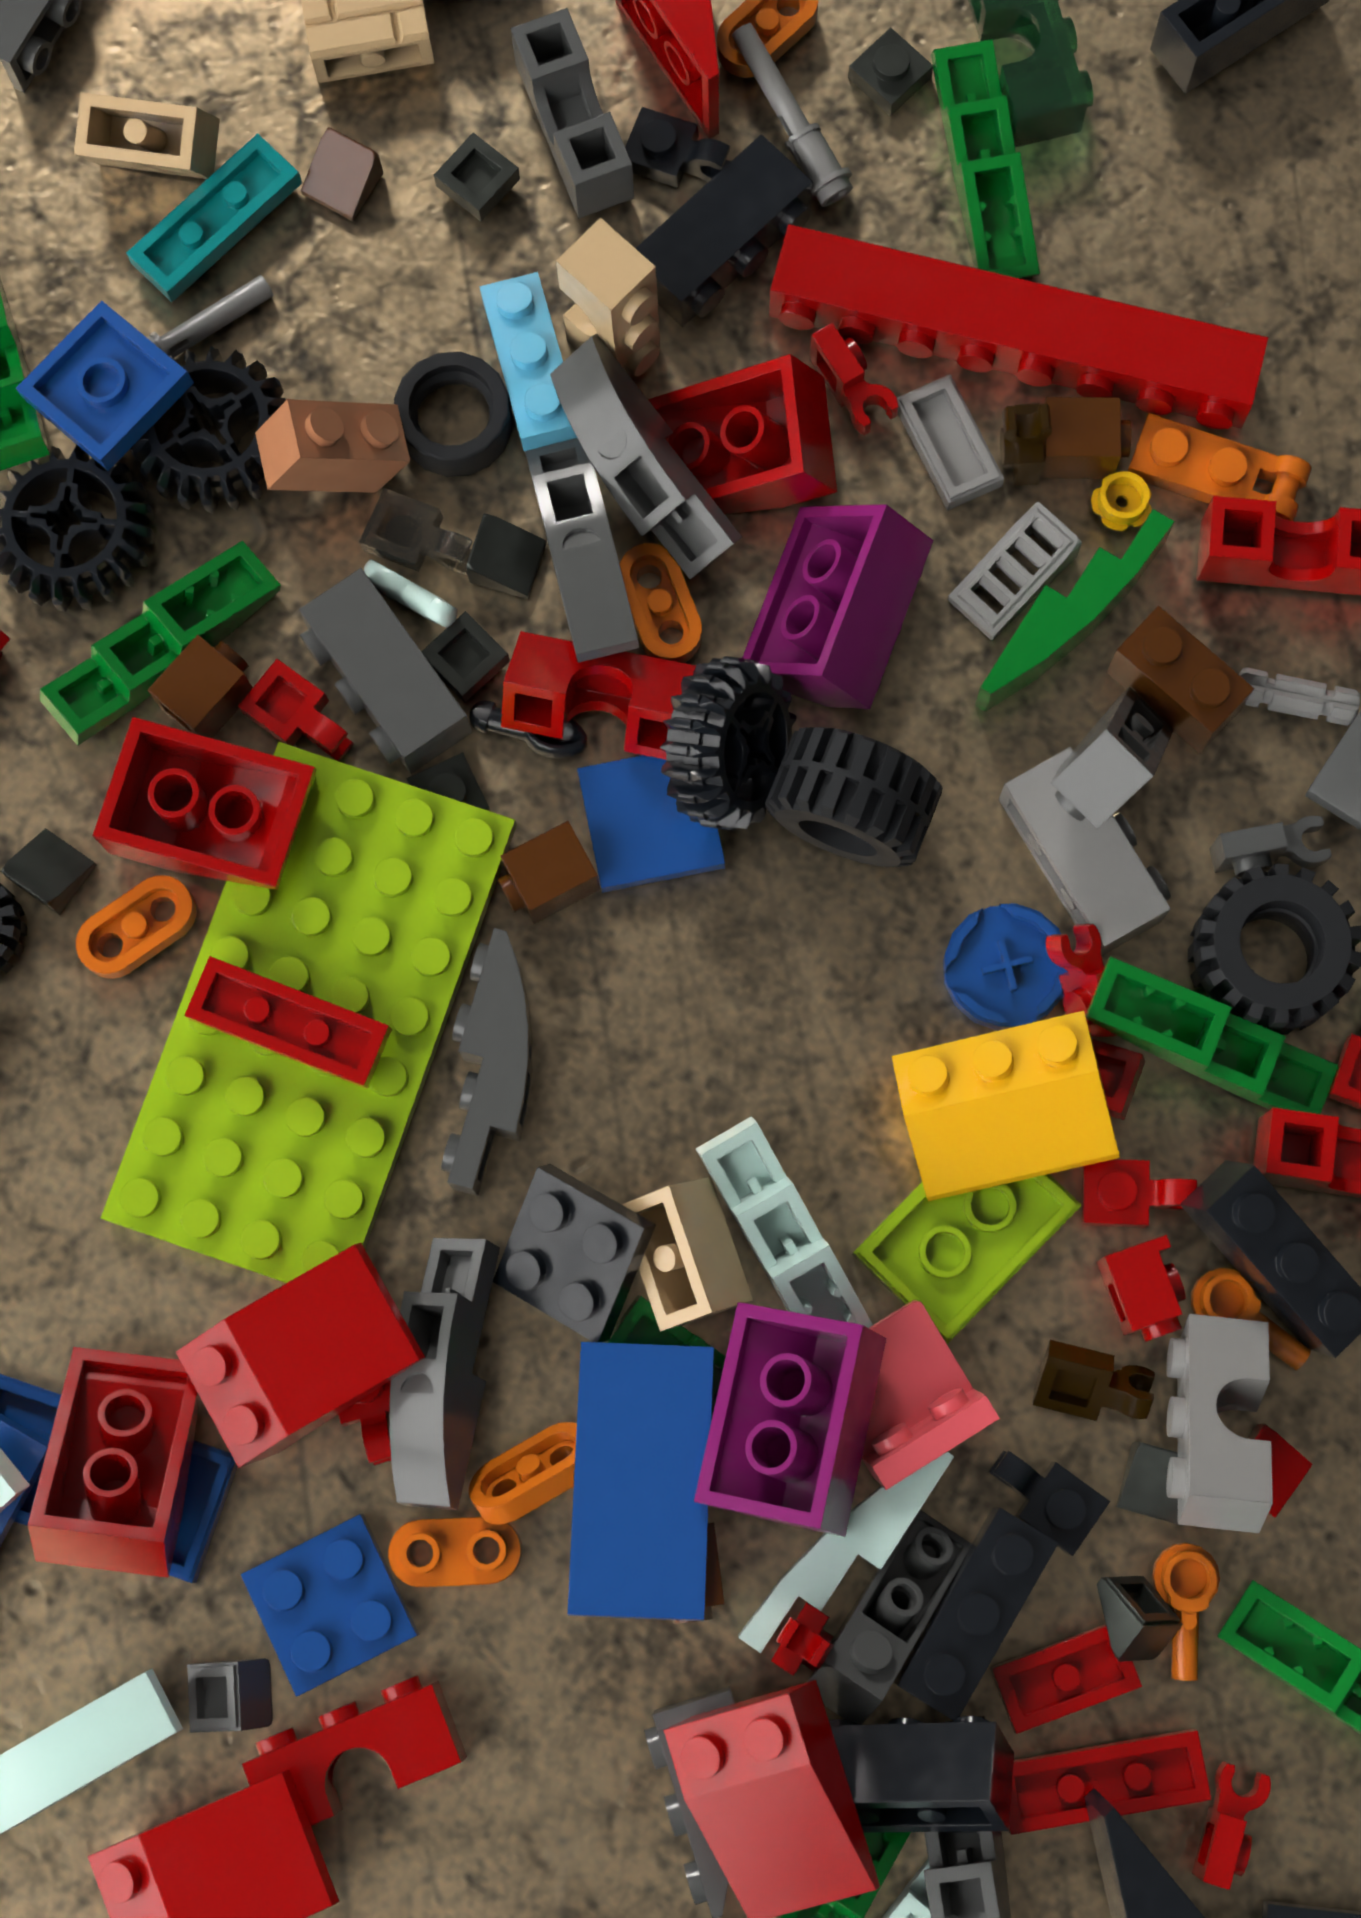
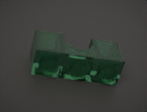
[968,0,1093,148]

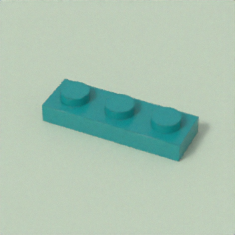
[126,133,302,302]

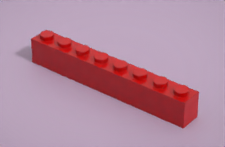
[769,224,1269,429]

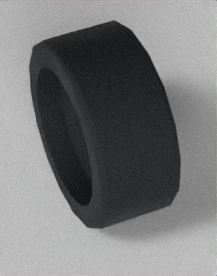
[394,352,512,477]

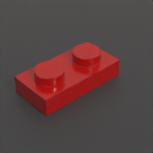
[990,1624,1142,1734]

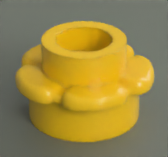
[1091,471,1152,531]

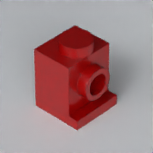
[1096,1235,1186,1342]

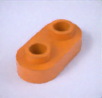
[717,0,818,78]
[619,543,702,663]
[76,875,197,979]
[468,1422,577,1524]
[388,1517,522,1587]

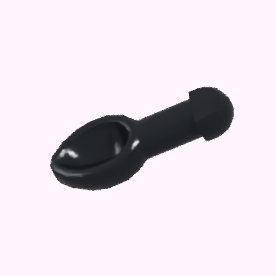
[469,700,587,759]

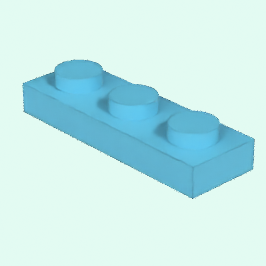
[479,272,577,451]

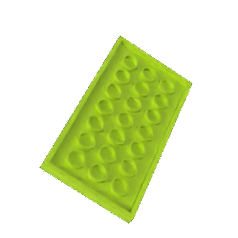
[100,741,517,1283]

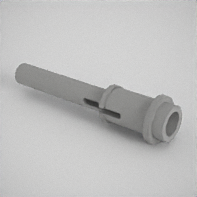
[731,23,853,207]
[147,275,274,361]

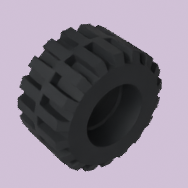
[765,727,943,867]
[1188,864,1361,1035]

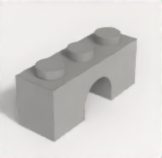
[1166,1314,1273,1533]

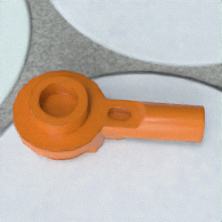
[1191,1268,1311,1371]
[1152,1542,1220,1681]

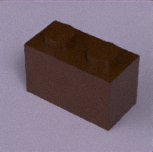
[1106,605,1255,754]

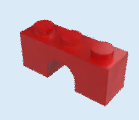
[1197,496,1361,596]
[501,631,696,760]
[1253,1107,1361,1198]
[242,1675,467,1826]

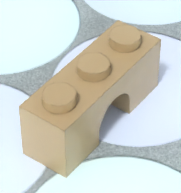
[556,217,660,377]

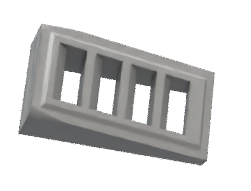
[947,502,1082,641]

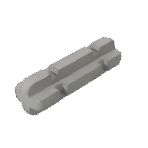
[1239,667,1360,726]

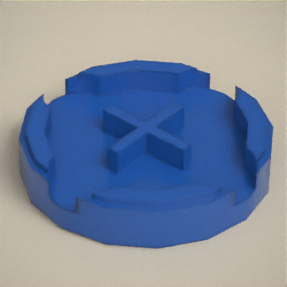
[943,903,1068,1031]

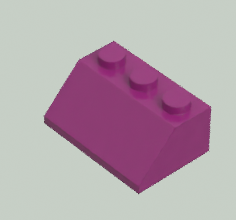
[742,504,934,709]
[694,1302,887,1537]

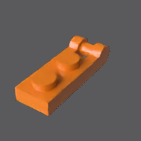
[1128,413,1312,521]

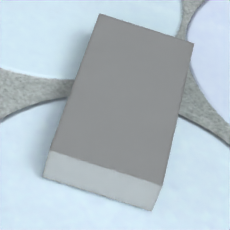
[897,374,1004,511]

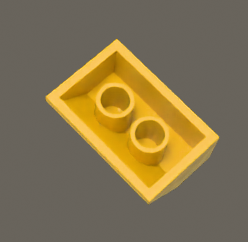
[892,1011,1120,1202]

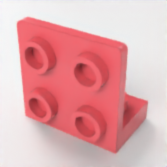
[862,1300,1000,1490]

